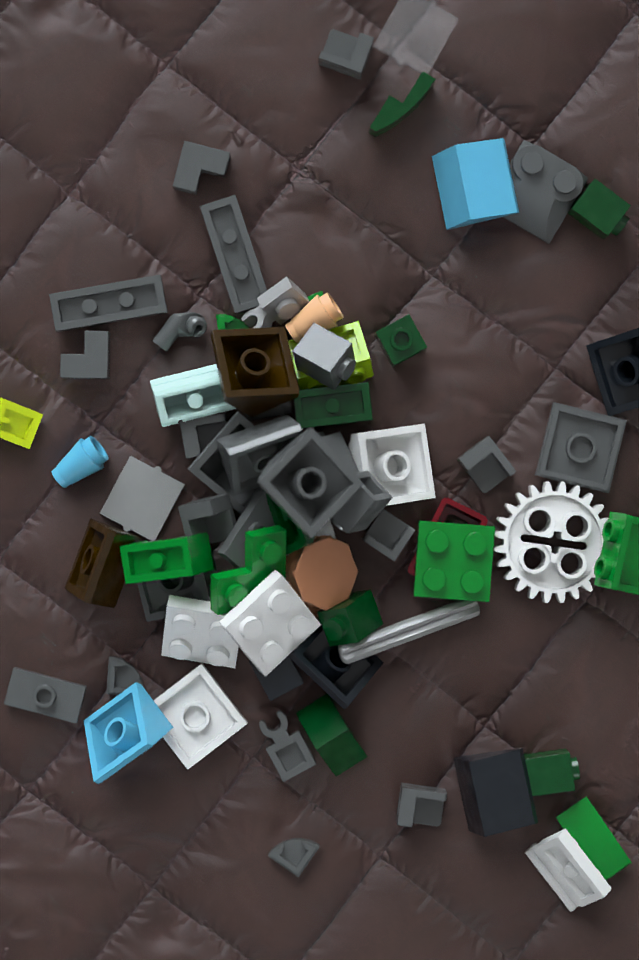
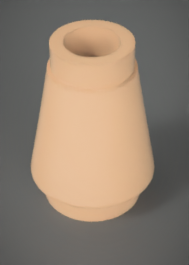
[285,292,344,343]

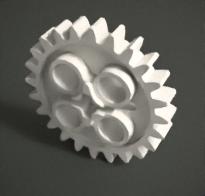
[493,481,608,603]

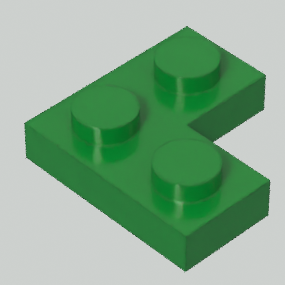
[211,525,286,615]

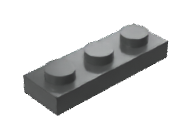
[200,195,267,314]
[49,275,168,332]

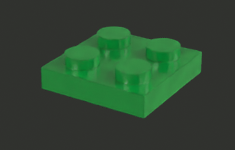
[413,520,495,602]

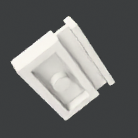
[525,828,612,912]

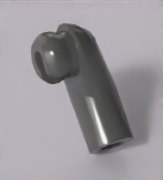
[152,312,207,352]

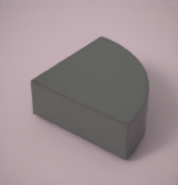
[106,656,144,695]
[268,838,320,877]

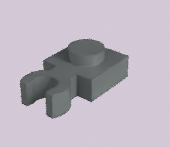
[259,710,317,782]

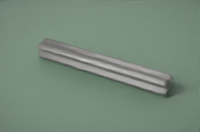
[338,600,480,664]

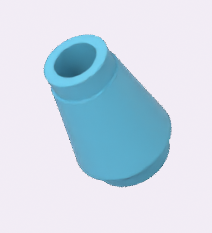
[51,436,109,488]

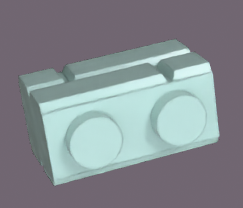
[150,364,236,427]

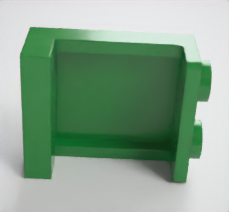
[594,511,639,595]

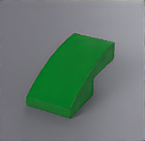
[556,796,632,881]

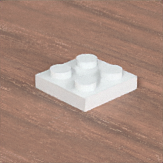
[219,570,321,677]
[161,595,239,668]
[153,663,248,770]

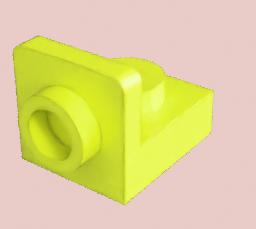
[0,397,43,449]

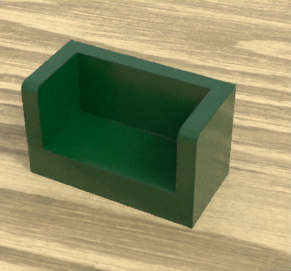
[294,382,373,429]

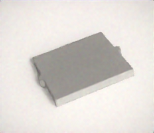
[100,456,185,541]

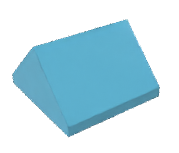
[432,138,519,230]
[83,682,173,784]

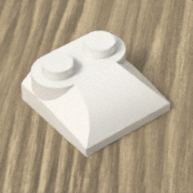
[348,424,436,506]

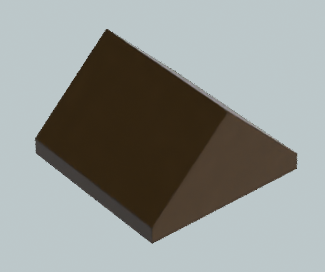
[210,327,300,417]
[65,518,141,608]

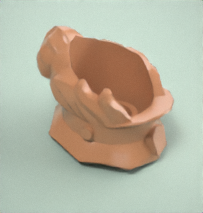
[286,535,358,617]

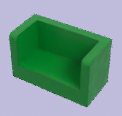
[120,532,214,584]

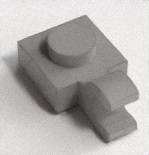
[241,276,310,328]

